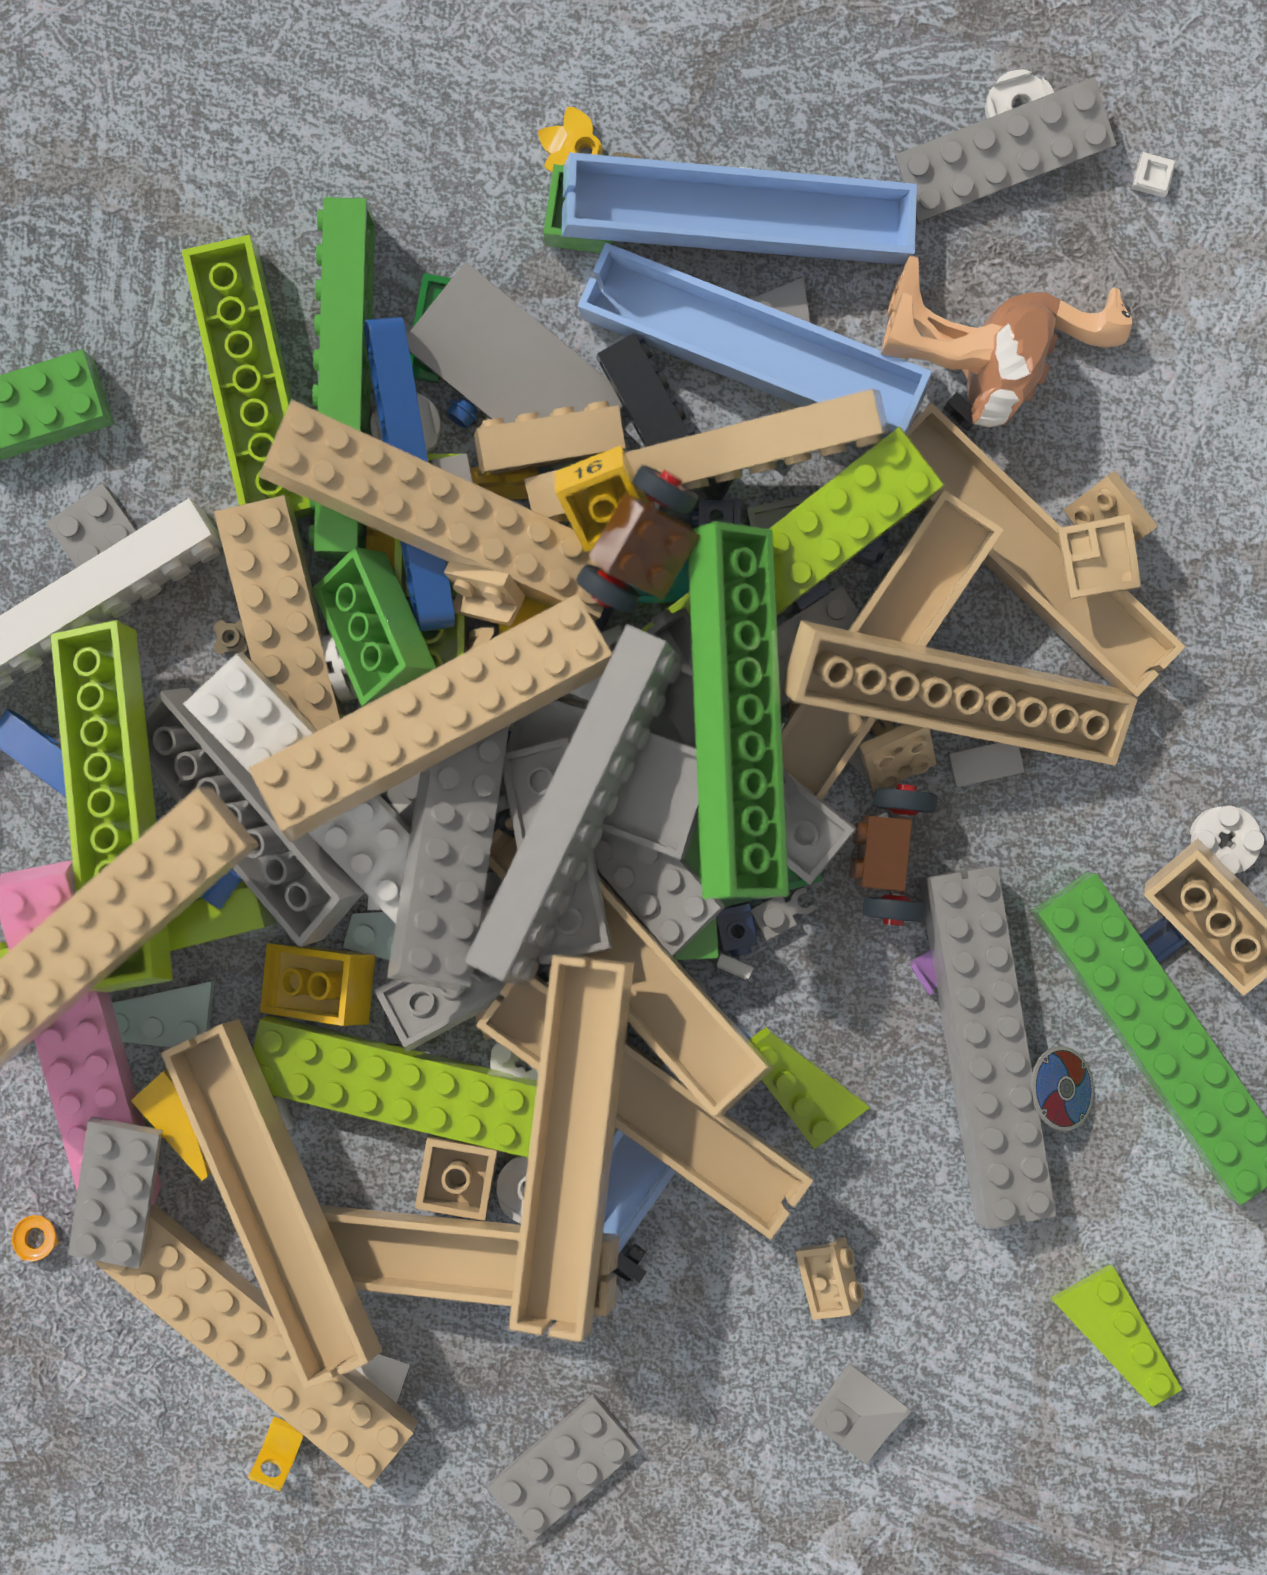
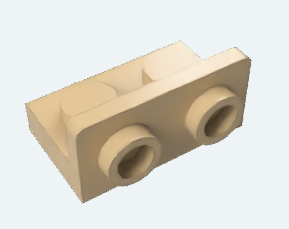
[444,561,526,626]
[795,1237,863,1320]

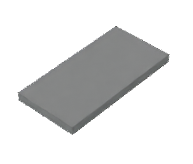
[407,262,622,471]
[499,699,699,860]

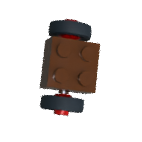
[576,465,700,613]
[849,784,938,926]

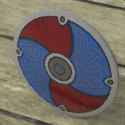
[1031,1046,1094,1131]

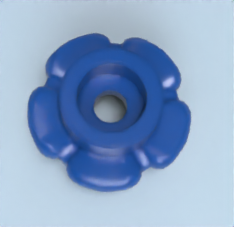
[446,398,478,430]

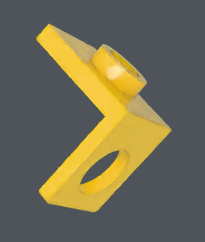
[248,1417,304,1491]

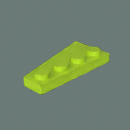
[749,1027,870,1149]
[1050,1264,1182,1407]

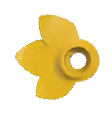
[538,106,603,172]

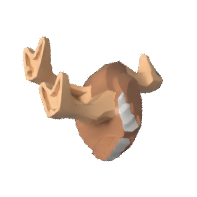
[881,255,1132,428]

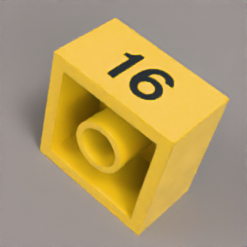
[554,445,649,552]

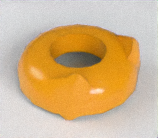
[11,1215,60,1261]

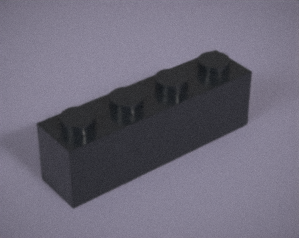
[596,333,696,447]

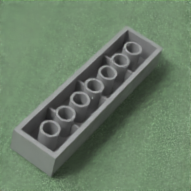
[145,688,364,947]
[387,725,509,991]

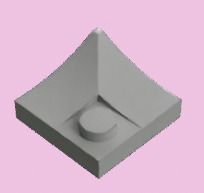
[809,1363,912,1464]

